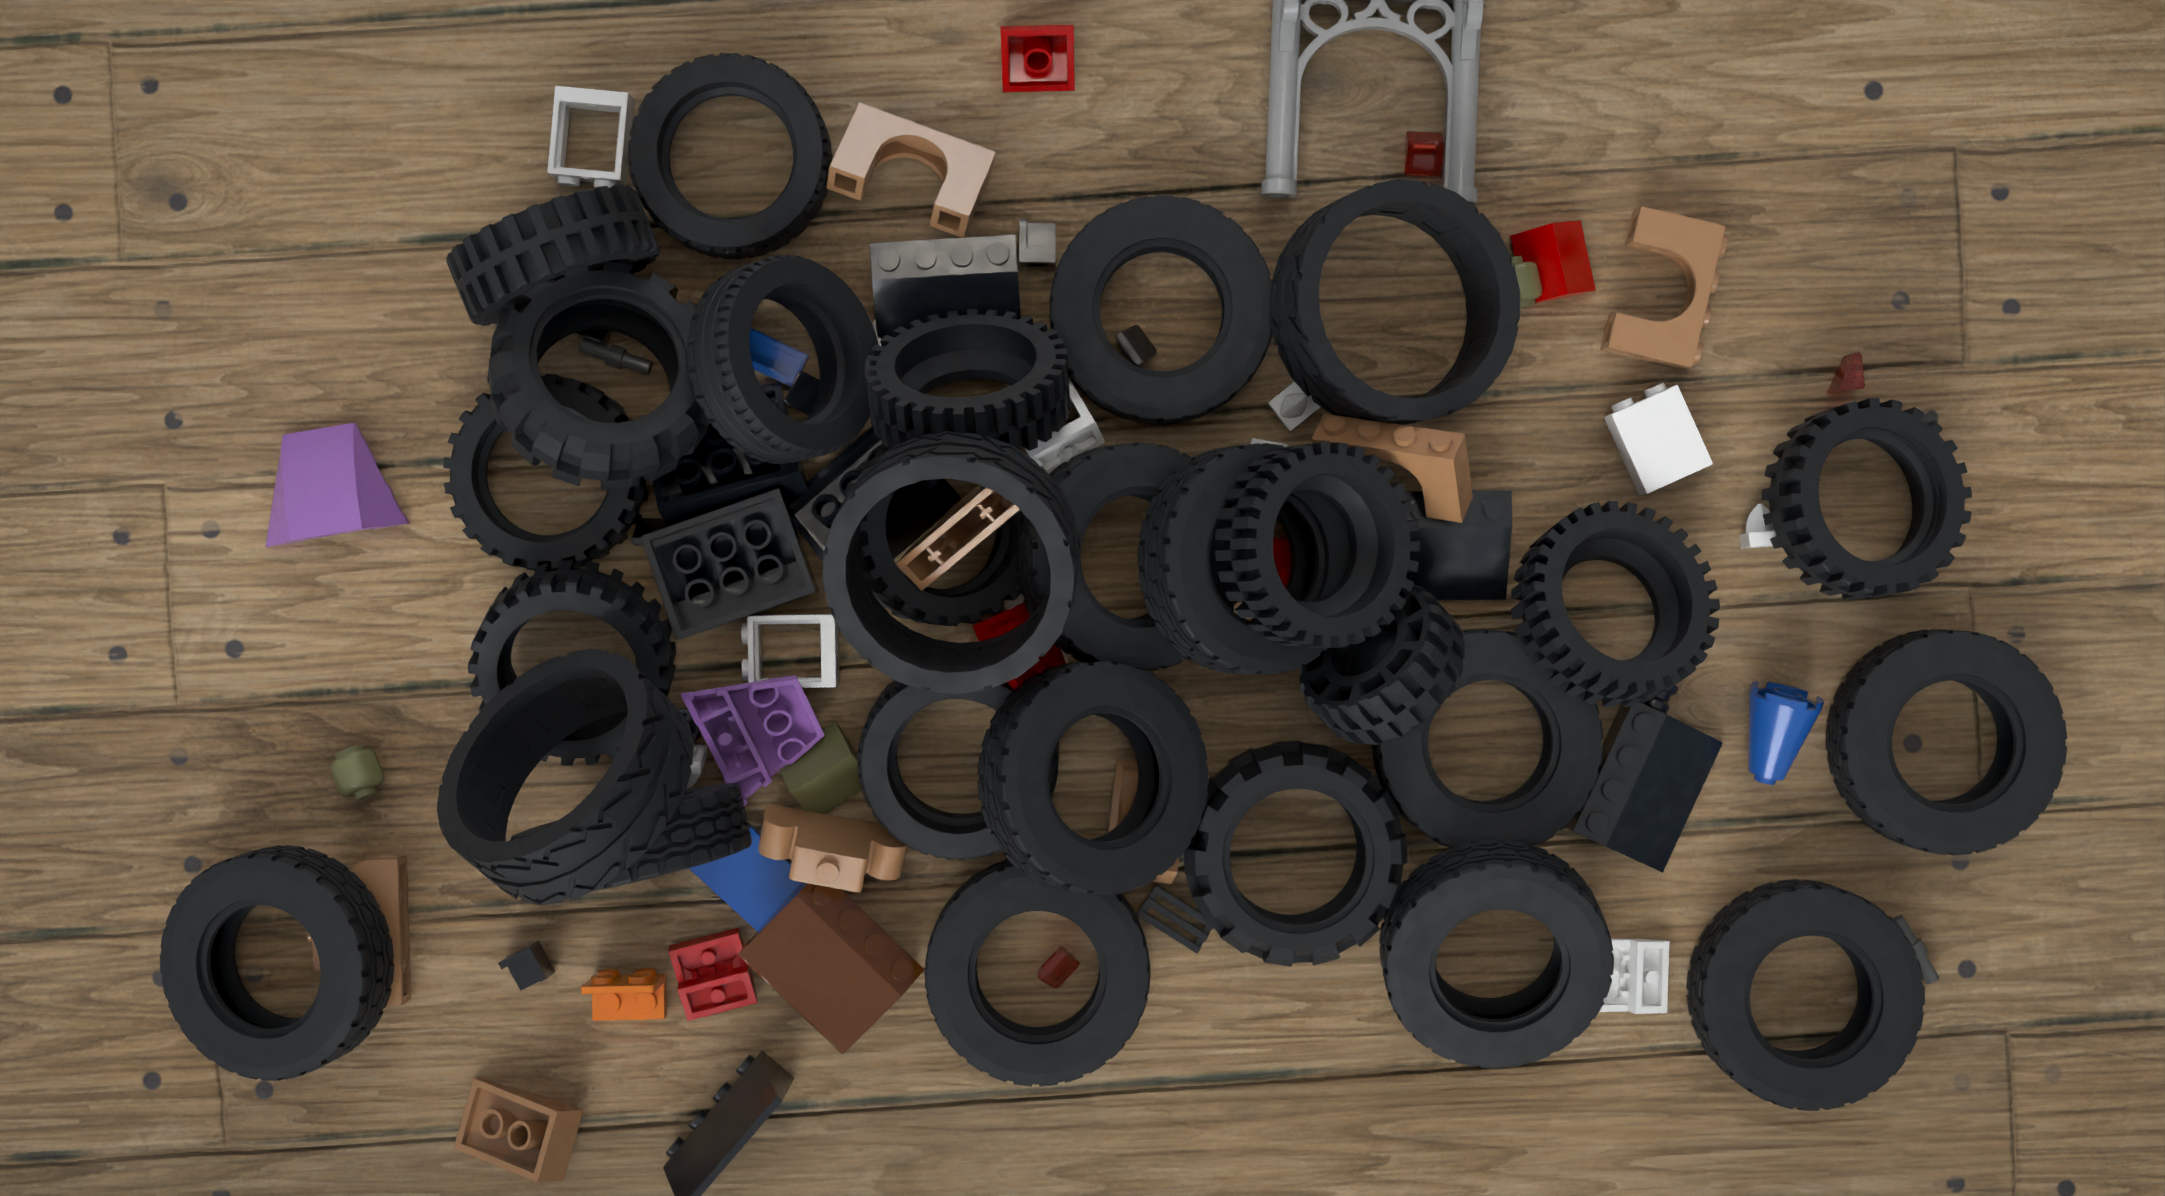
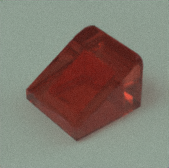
[1404,131,1445,176]
[1827,352,1865,394]
[1037,946,1080,989]

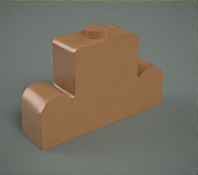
[896,485,1020,591]
[758,803,907,892]
[307,855,411,1005]

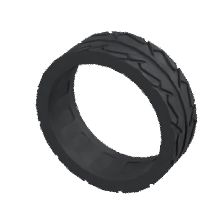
[1269,179,1520,425]
[823,431,1081,694]
[437,649,694,905]

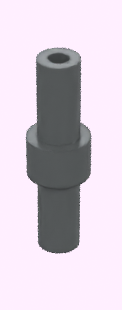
[579,338,653,375]
[1893,915,1940,984]

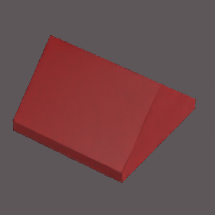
[1000,25,1075,92]
[1509,220,1596,304]

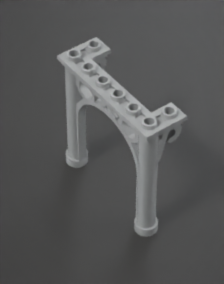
[1261,0,1483,205]

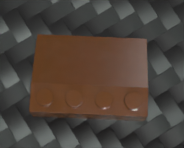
[737,882,924,1054]

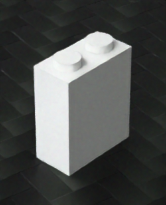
[1604,382,1713,495]

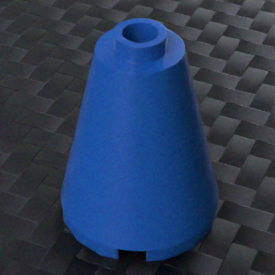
[1748,681,1824,785]

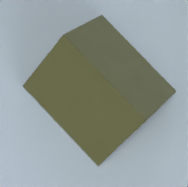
[779,721,863,814]

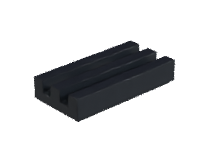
[1136,884,1213,954]

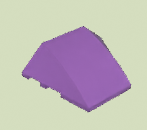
[265,423,410,548]
[681,675,825,805]

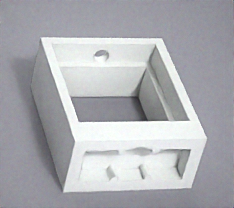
[547,86,634,188]
[1025,379,1105,474]
[741,614,839,688]

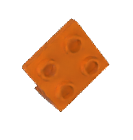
[581,968,667,1021]

